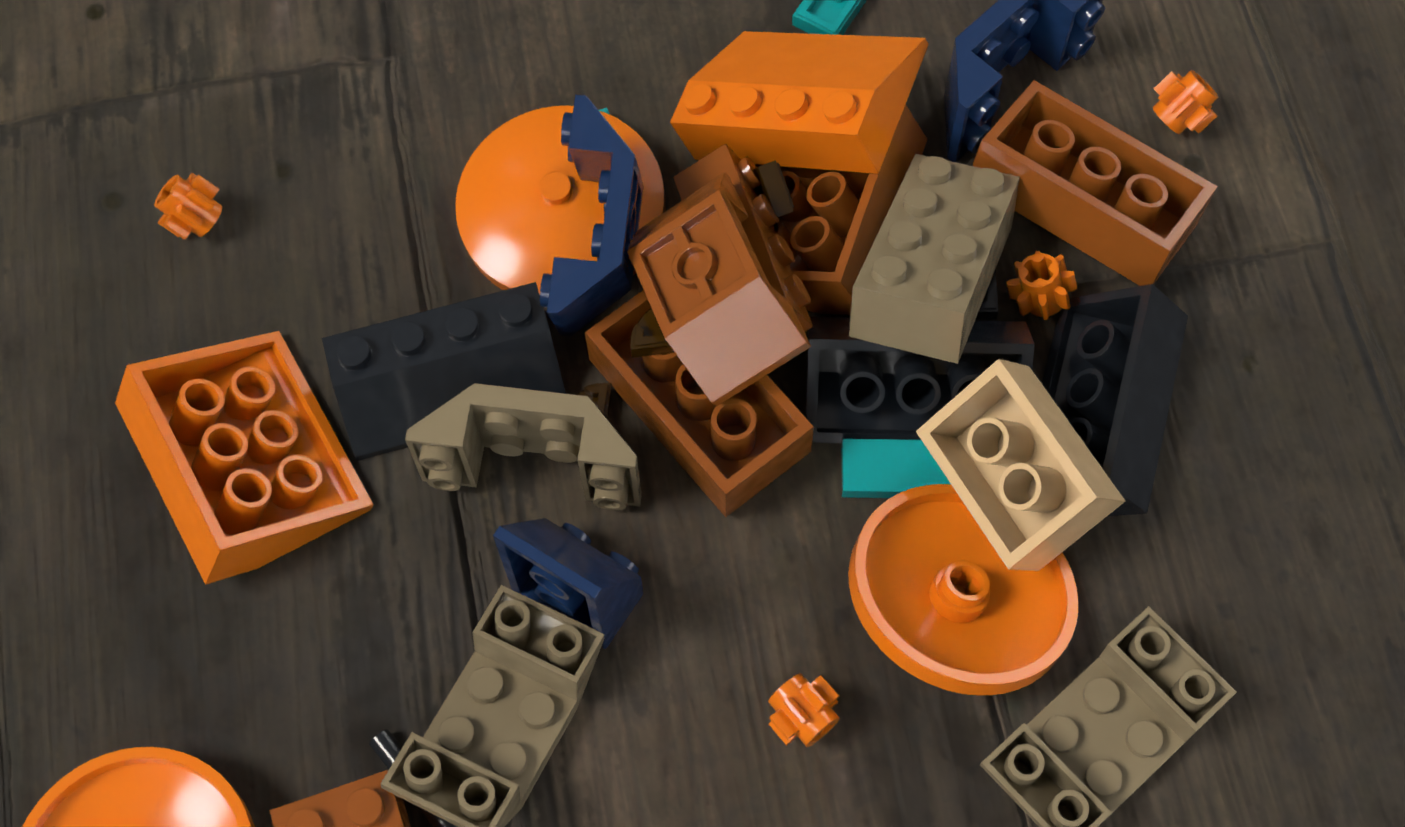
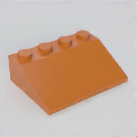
[670,31,929,174]
[115,331,374,585]

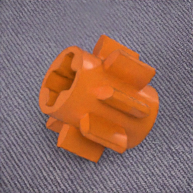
[1153,70,1219,134]
[154,173,222,240]
[1007,251,1077,320]
[768,673,840,747]

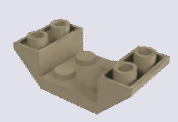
[405,383,642,510]
[380,585,605,827]
[980,606,1237,827]

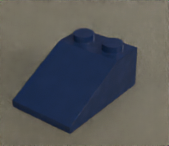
[493,518,643,649]

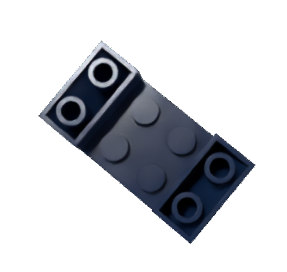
[944,0,1105,162]
[540,94,644,337]

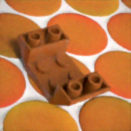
[627,172,811,406]

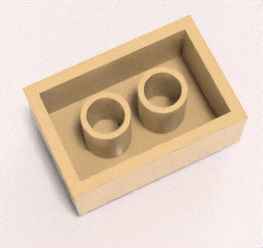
[916,359,1125,571]

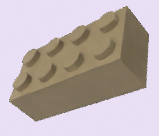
[849,154,1020,364]

